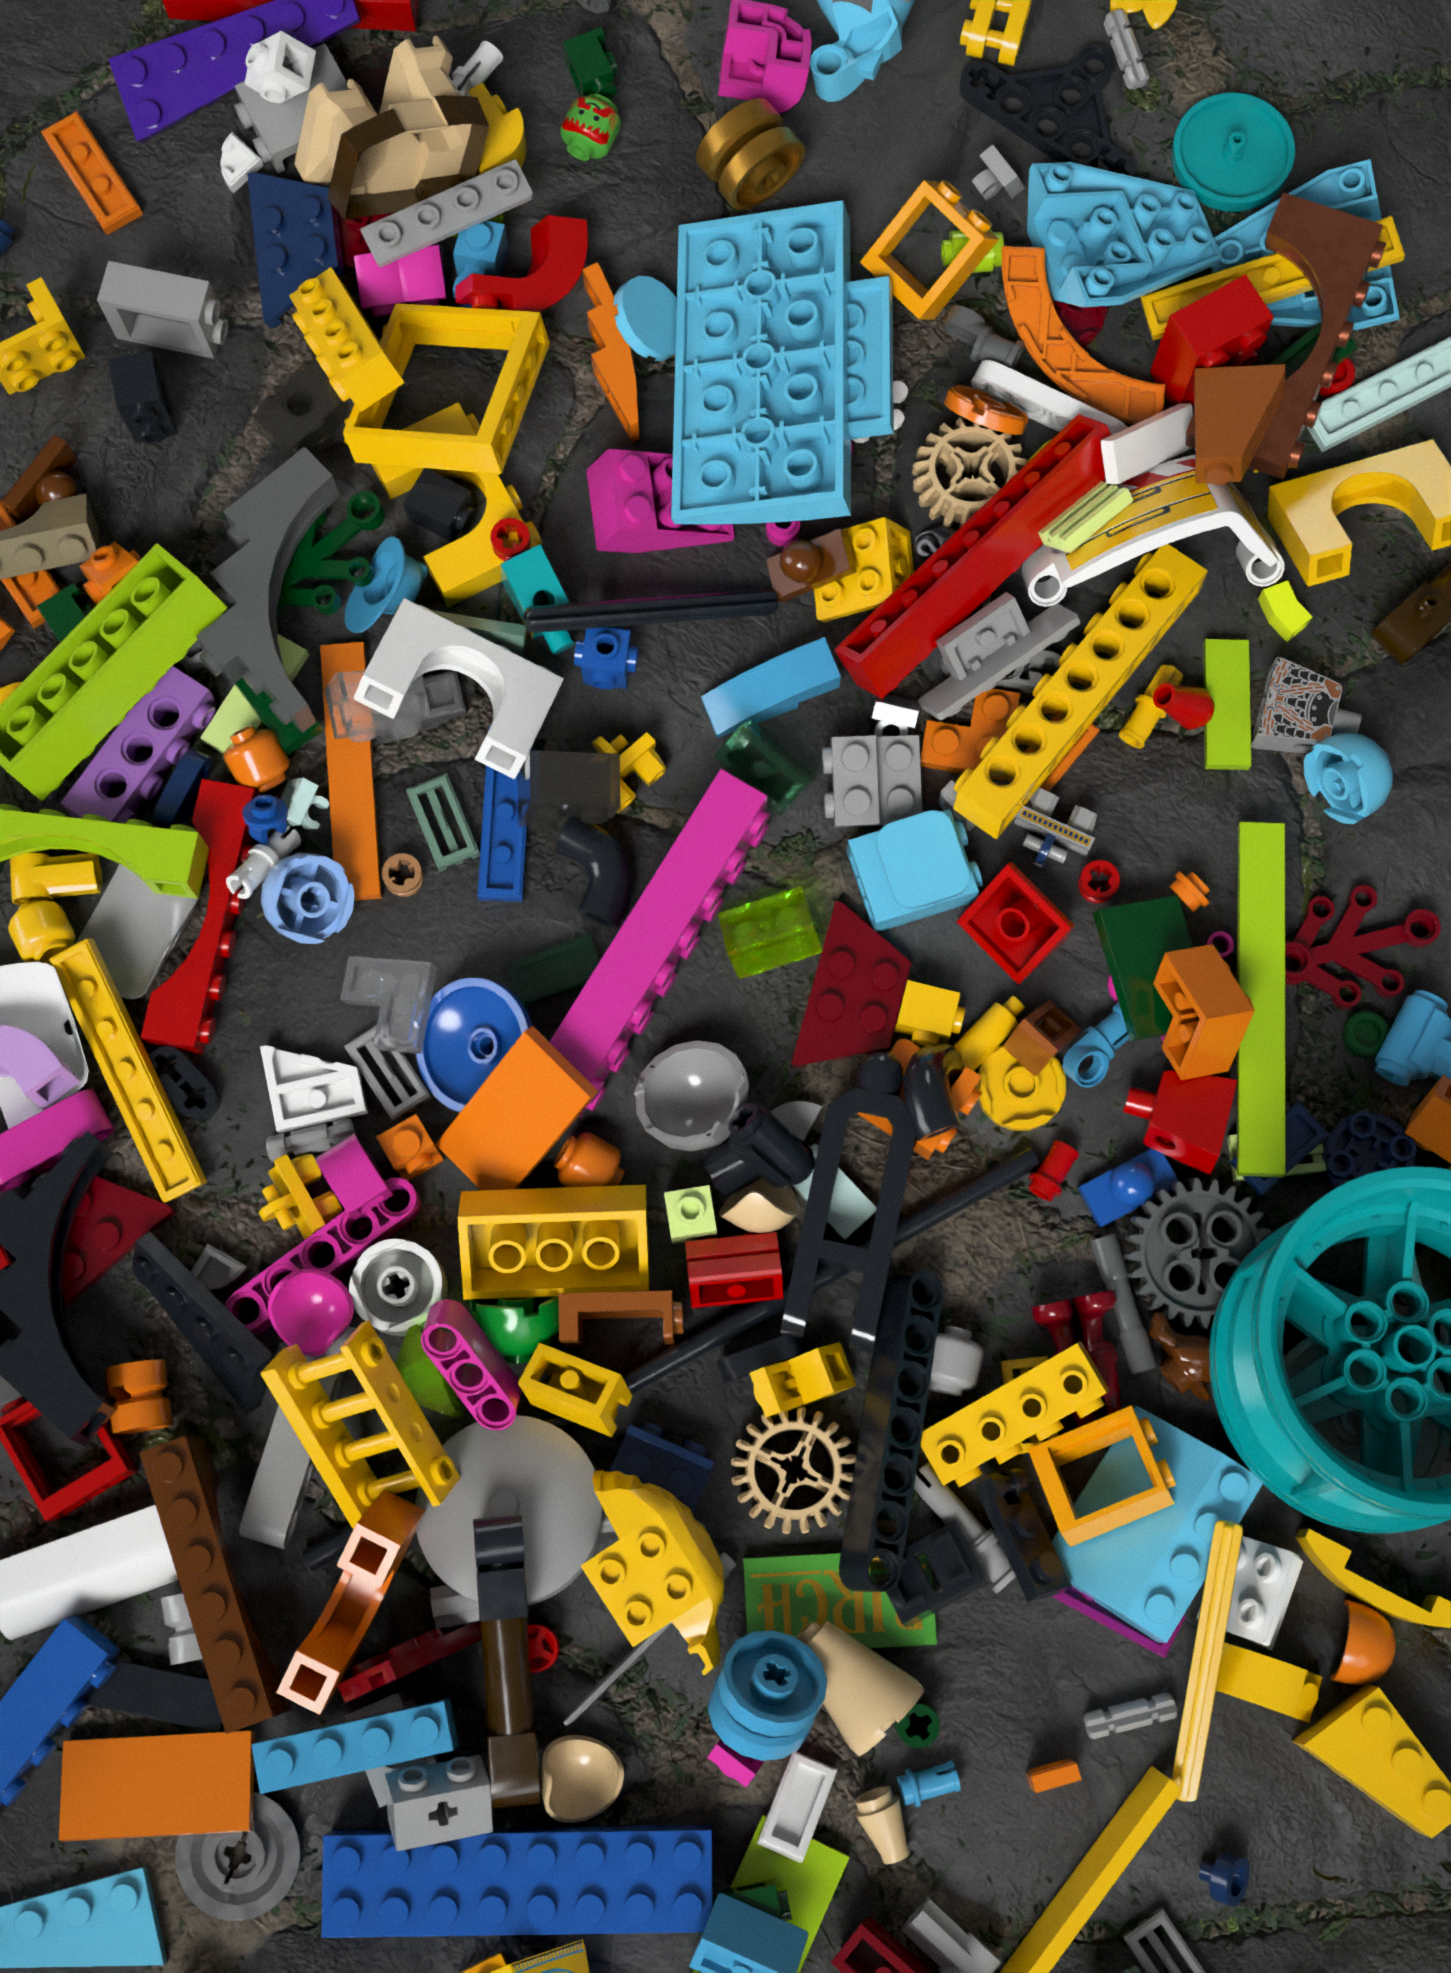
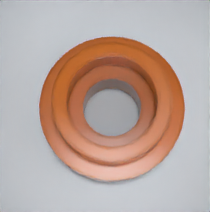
[1169,871,1210,912]

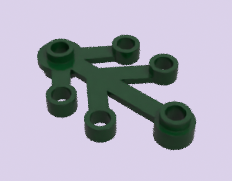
[277,491,386,615]

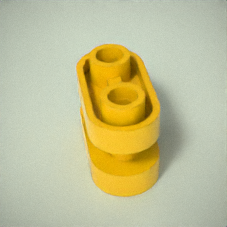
[960,0,1032,66]

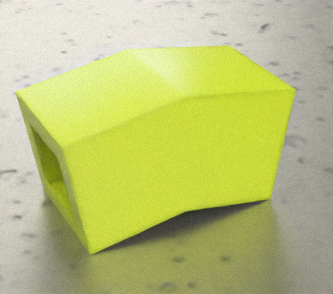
[1258,580,1312,642]

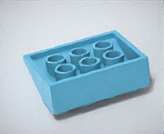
[1051,1405,1263,1643]

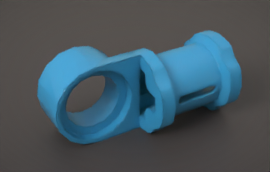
[1062,1002,1129,1088]

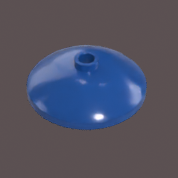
[416,978,532,1112]

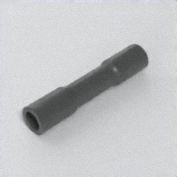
[1090,1234,1158,1374]

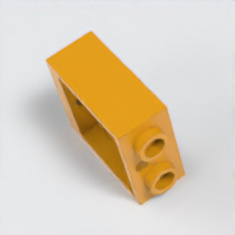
[860,180,999,320]
[1028,1405,1177,1547]

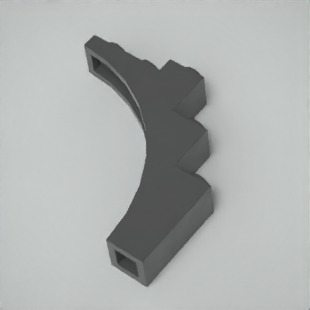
[196,447,340,733]

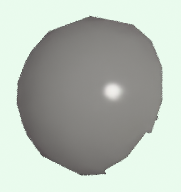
[634,1040,749,1151]

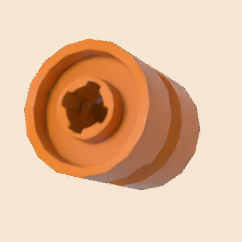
[104,1359,173,1435]

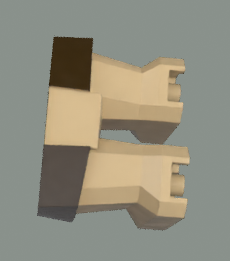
[294,36,489,220]

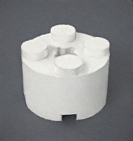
[349,1238,448,1336]

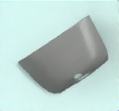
[75,864,199,999]

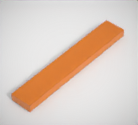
[320,642,382,901]

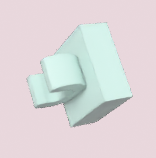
[280,777,330,829]

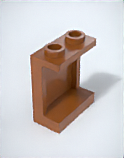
[558,1290,683,1348]

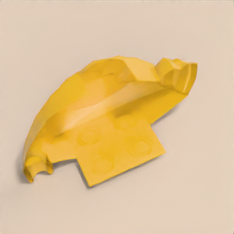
[581,1470,724,1676]

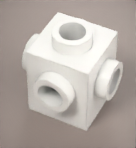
[244,31,316,104]

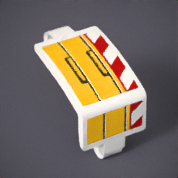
[1021,454,1284,607]

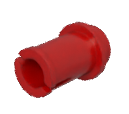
[1028,1140,1079,1202]

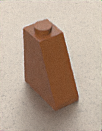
[1194,364,1285,485]

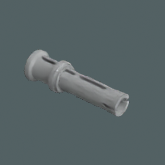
[914,1462,1016,1594]

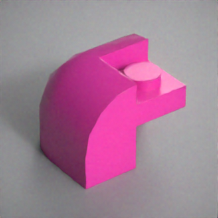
[718,0,812,113]

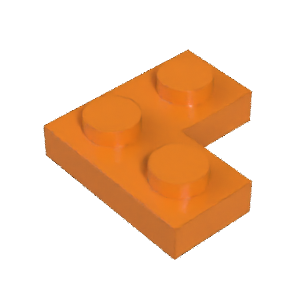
[920,689,1020,781]

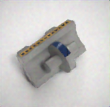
[1013,788,1097,868]

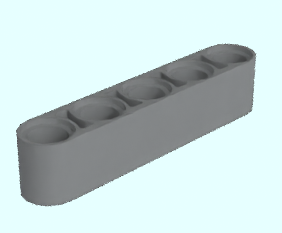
[239,1326,356,1550]

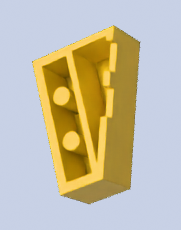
[1292,1684,1451,1838]

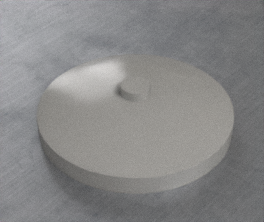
[415,1415,604,1605]

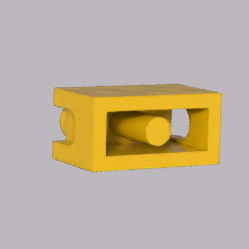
[518,1343,633,1437]

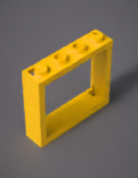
[343,303,550,474]

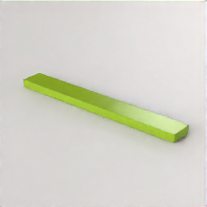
[1237,822,1285,1178]

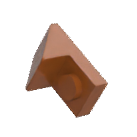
[1004,999,1082,1076]

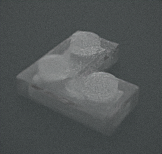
[340,956,438,1054]

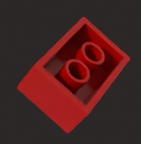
[1149,274,1274,410]

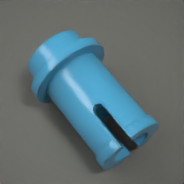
[897,1760,961,1807]

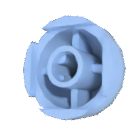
[261,853,355,944]

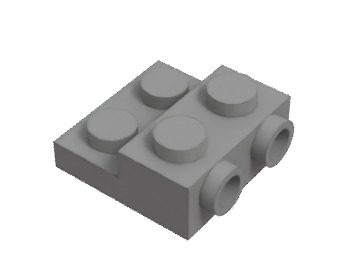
[822,735,922,828]

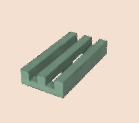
[406,773,480,872]

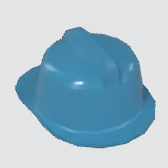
[344,536,428,633]

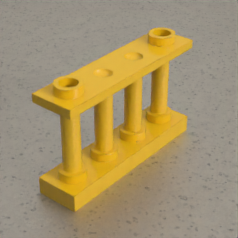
[260,1320,461,1529]

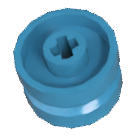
[708,1630,827,1761]

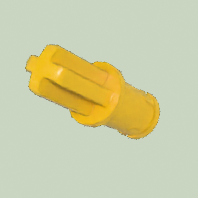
[1119,665,1183,749]

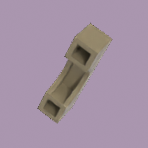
[0,494,99,579]

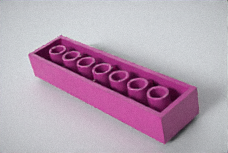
[550,769,770,1118]

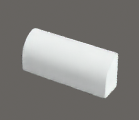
[0,1505,178,1640]

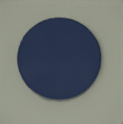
[1322,1112,1417,1189]

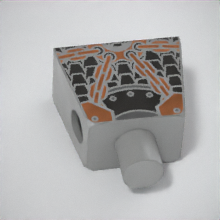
[1251,657,1362,754]

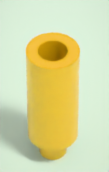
[953,996,1025,1072]

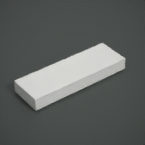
[1101,404,1193,484]

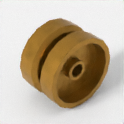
[696,98,806,210]

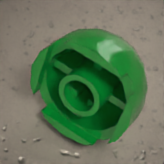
[469,1296,559,1364]

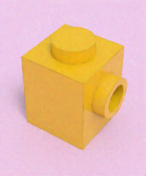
[894,980,966,1046]

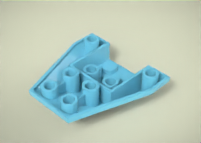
[1212,159,1400,330]
[1027,162,1222,307]

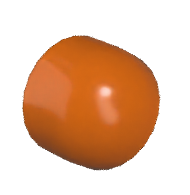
[1330,1599,1396,1685]

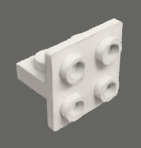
[1197,1536,1303,1650]

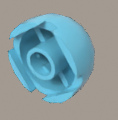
[1304,733,1393,824]

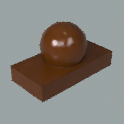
[2,435,78,523]
[766,528,857,602]

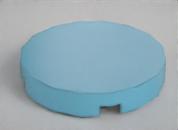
[613,275,677,361]

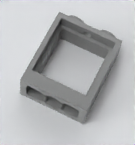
[97,261,228,359]

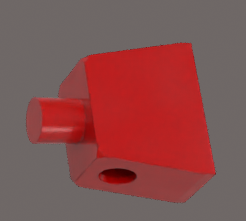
[1123,1070,1238,1174]

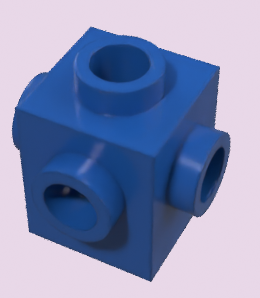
[574,626,639,690]

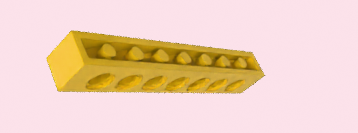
[953,544,1208,840]

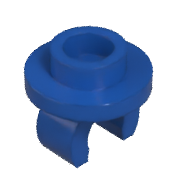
[242,795,288,845]

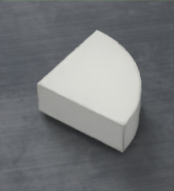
[220,132,263,193]

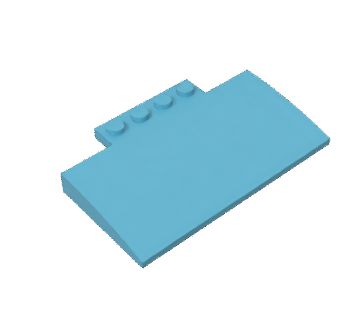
[671,200,894,525]

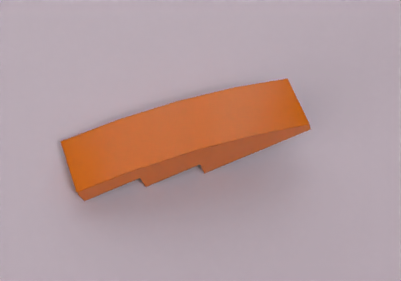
[582,262,640,443]

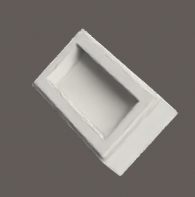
[756,1751,837,1863]

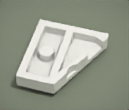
[260,1045,368,1134]

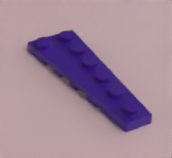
[108,0,362,143]

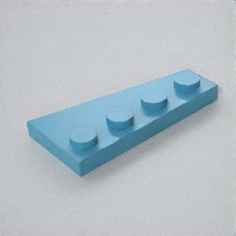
[0,1865,168,1968]

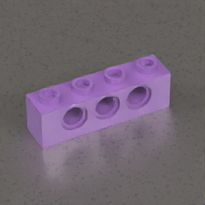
[61,666,217,824]

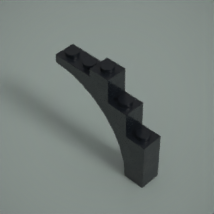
[0,1130,117,1446]

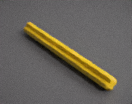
[1171,1520,1243,1802]

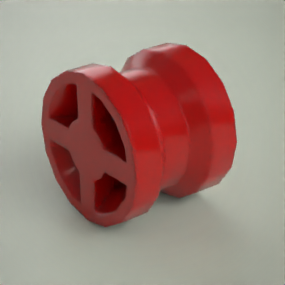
[528,1623,560,1673]

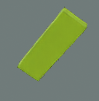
[1203,639,1251,770]

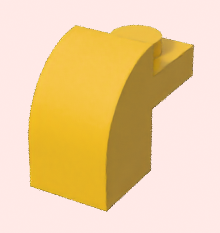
[468,82,527,177]
[749,1342,857,1418]
[1216,1642,1322,1723]

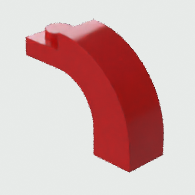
[455,215,588,313]

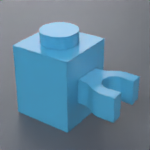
[452,221,509,298]

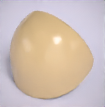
[718,1178,800,1233]
[539,1735,624,1823]

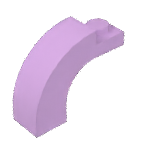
[0,1025,80,1110]

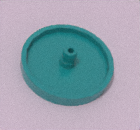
[1171,93,1295,212]

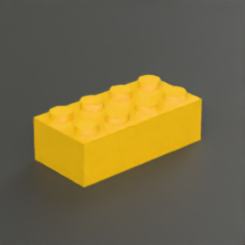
[457,1185,649,1300]

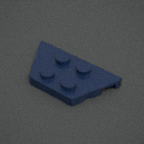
[247,172,345,329]

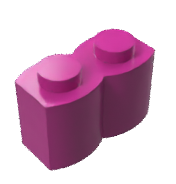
[354,245,448,318]

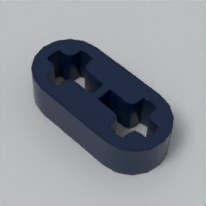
[153,748,213,829]

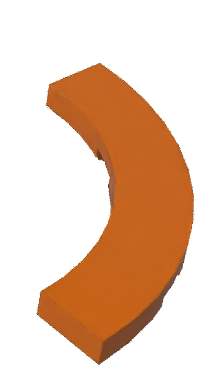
[1002,246,1165,426]

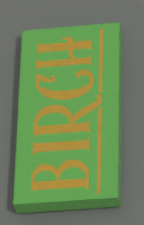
[743,1553,937,1648]

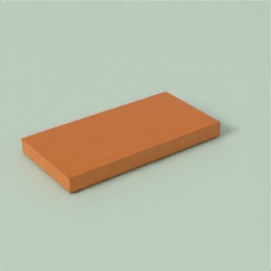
[435,1026,599,1190]
[59,1731,255,1842]

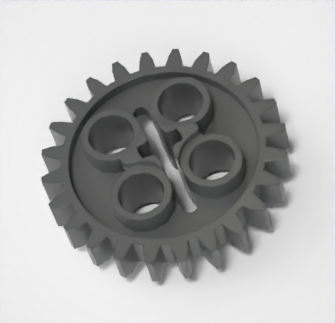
[1123,1178,1271,1328]

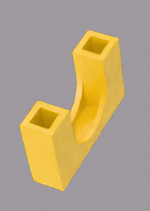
[371,402,542,608]
[1268,439,1451,587]

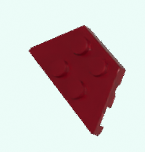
[791,901,912,1068]
[62,1177,176,1308]
[338,1621,482,1703]

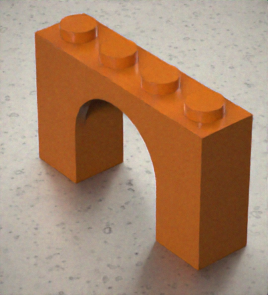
[276,1489,426,1715]

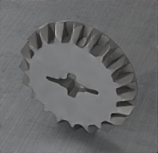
[175,1792,302,1921]

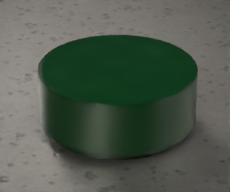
[1341,1011,1389,1058]

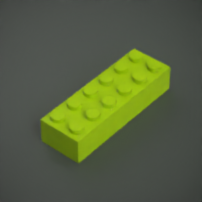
[0,543,228,801]

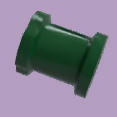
[894,1703,940,1748]

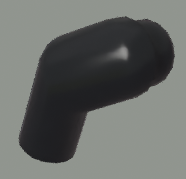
[914,525,956,560]

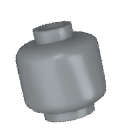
[929,1325,984,1397]

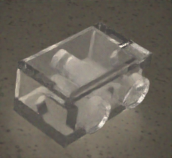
[324,671,431,742]

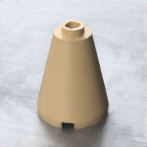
[796,1620,924,1757]

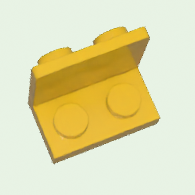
[0,277,85,395]
[811,517,914,622]

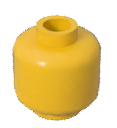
[8,900,76,966]

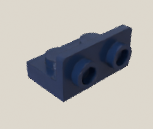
[609,1420,715,1514]

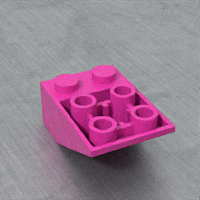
[586,449,735,553]

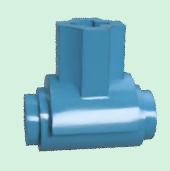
[1375,990,1451,1086]

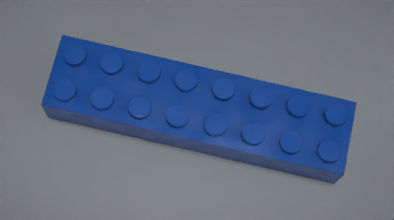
[321,1824,713,1938]

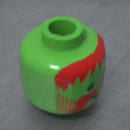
[560,94,622,161]

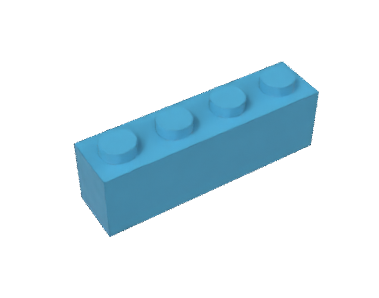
[251,1697,459,1794]

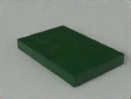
[1093,895,1193,1042]

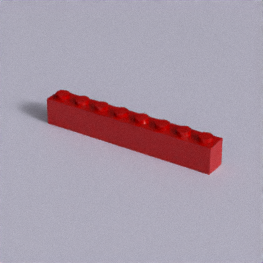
[834,414,1112,699]

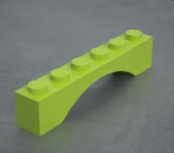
[0,804,209,899]

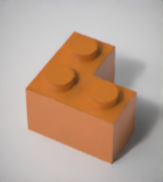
[1153,944,1255,1080]

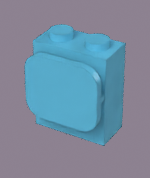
[846,809,983,932]

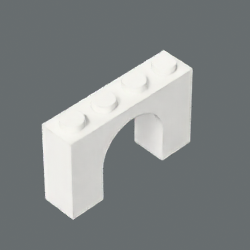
[353,598,564,779]

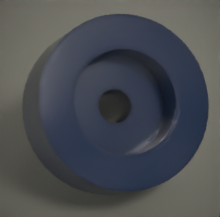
[1199,1852,1250,1907]

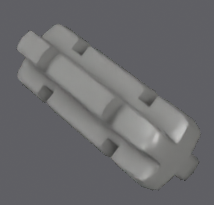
[1104,9,1149,90]
[266,1118,356,1162]
[1083,1692,1177,1739]

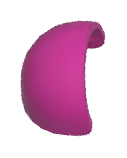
[268,1269,354,1357]

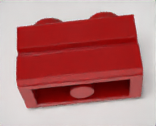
[685,1232,784,1308]

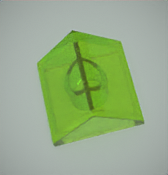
[395,1324,464,1419]

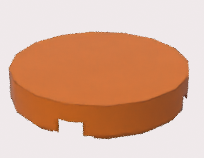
[943,385,1029,435]

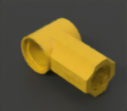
[10,853,103,906]

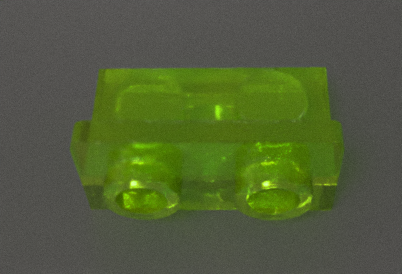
[718,886,823,979]

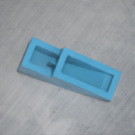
[701,637,841,738]

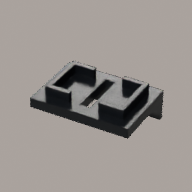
[886,1520,989,1628]

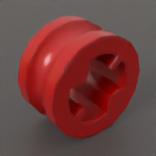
[490,518,531,562]
[1077,860,1120,904]

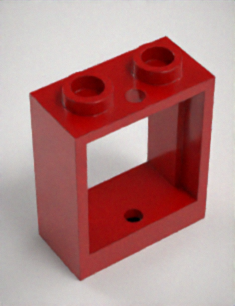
[0,1397,138,1521]

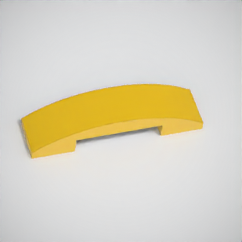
[1295,1529,1451,1628]

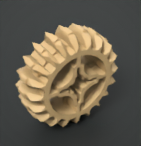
[912,417,1028,528]
[731,1406,856,1534]

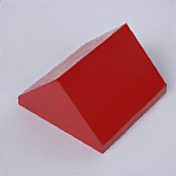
[956,862,1075,985]

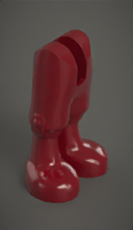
[1031,1289,1122,1428]

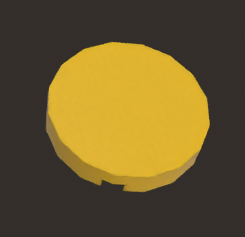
[976,1045,1066,1131]

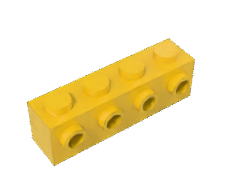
[289,267,404,412]
[920,1341,1110,1487]

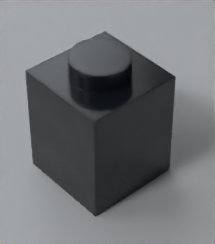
[403,468,475,542]

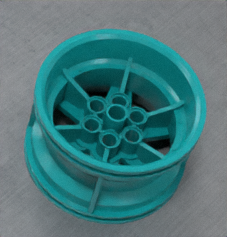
[1209,1166,1451,1534]

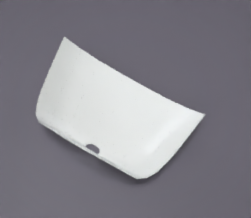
[0,962,89,1129]

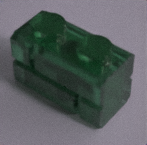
[714,720,817,816]

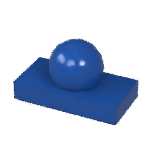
[1077,1149,1179,1229]

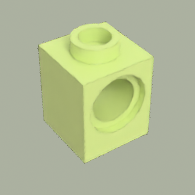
[664,1185,717,1244]

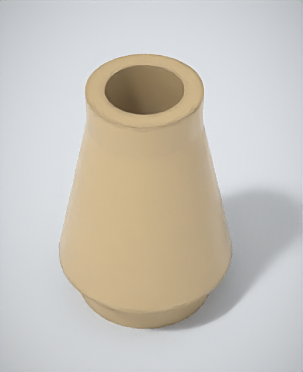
[855,1786,910,1864]

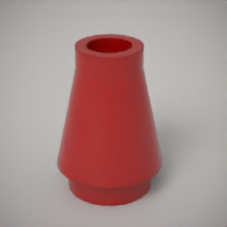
[1153,683,1214,729]

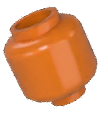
[223,724,290,794]
[553,1132,625,1187]

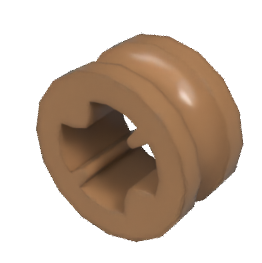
[382,853,424,897]

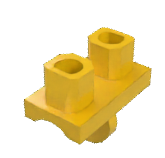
[587,732,666,813]
[259,1154,342,1240]

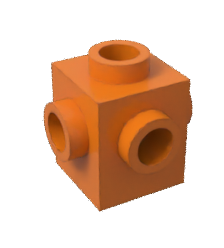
[79,541,142,604]

